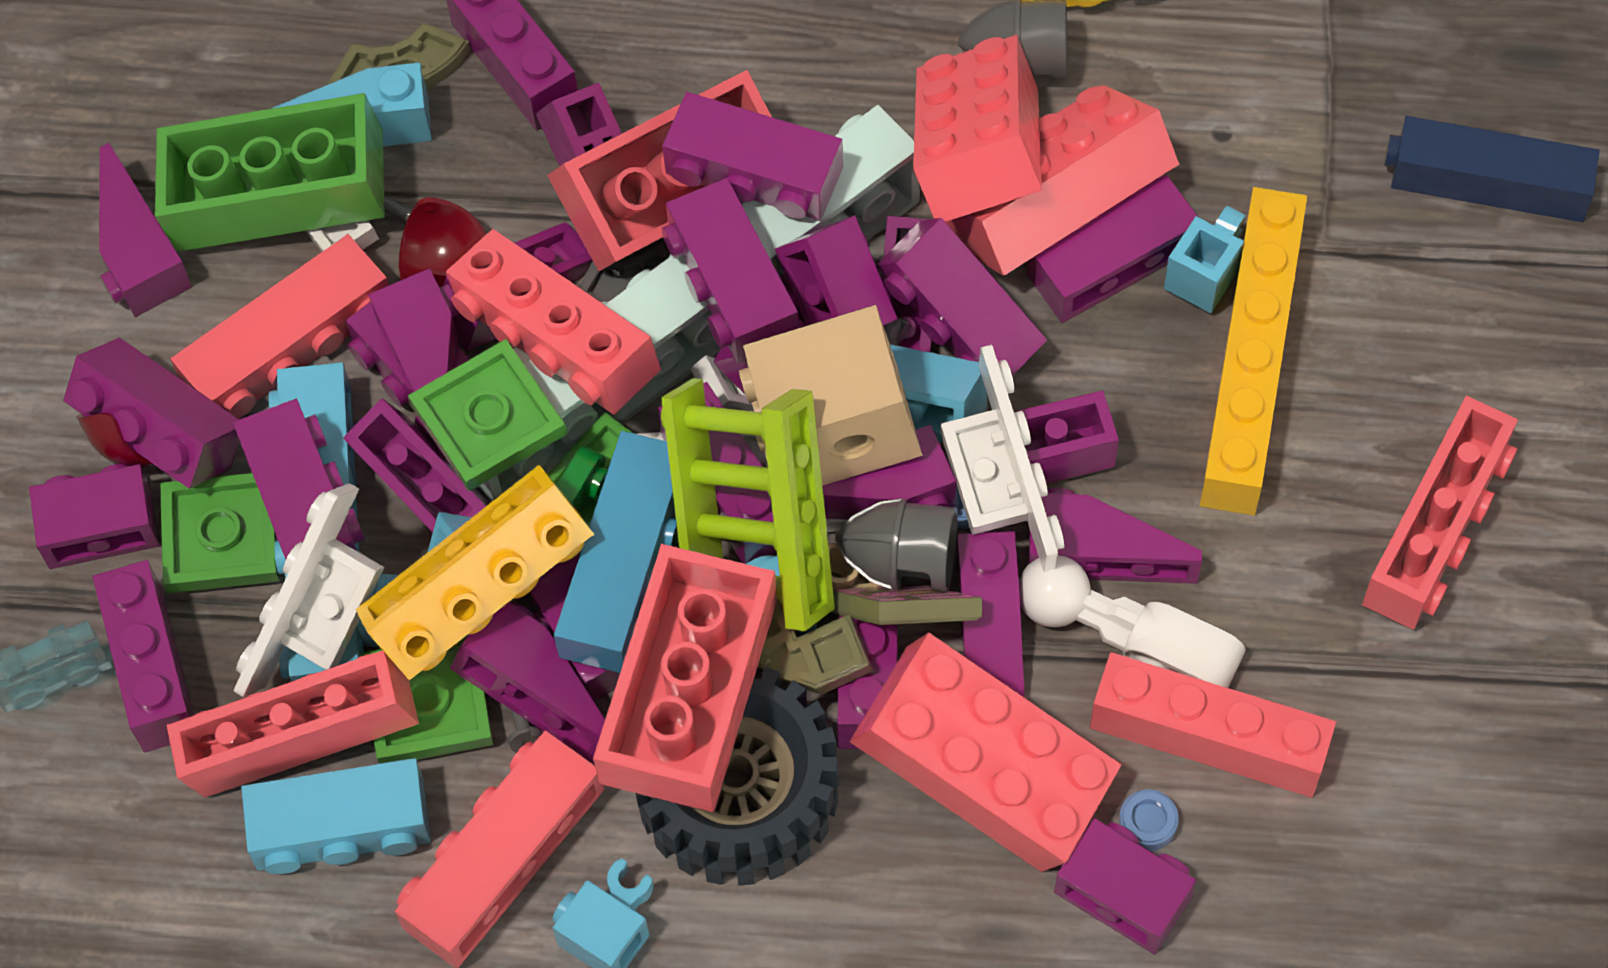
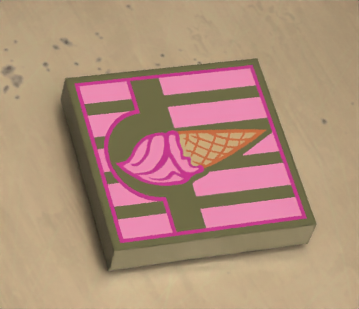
[831,585,982,625]

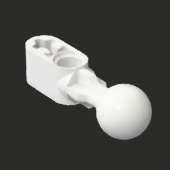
[1019,555,1246,688]

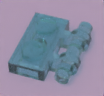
[0,619,112,713]

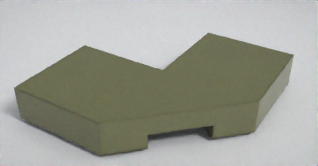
[757,599,874,695]

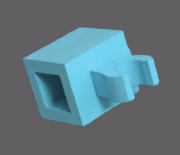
[1164,206,1246,313]
[552,858,654,968]

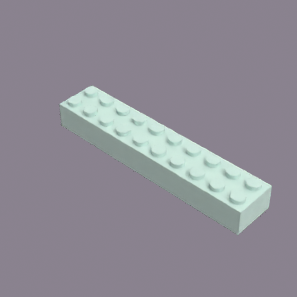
[476,105,920,503]

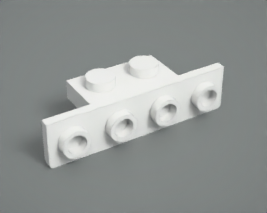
[940,345,1064,572]
[234,483,385,698]

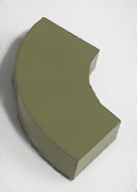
[327,22,471,89]

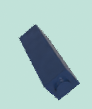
[1384,116,1600,223]

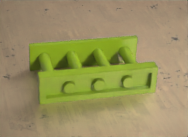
[661,378,835,631]

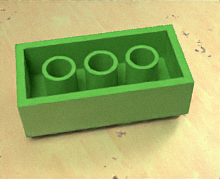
[155,93,385,252]

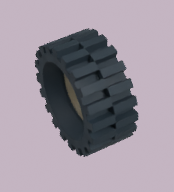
[635,667,839,886]

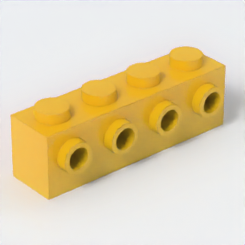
[355,464,594,680]

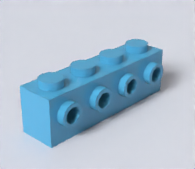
[554,431,678,673]

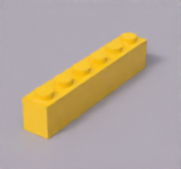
[1200,187,1308,516]

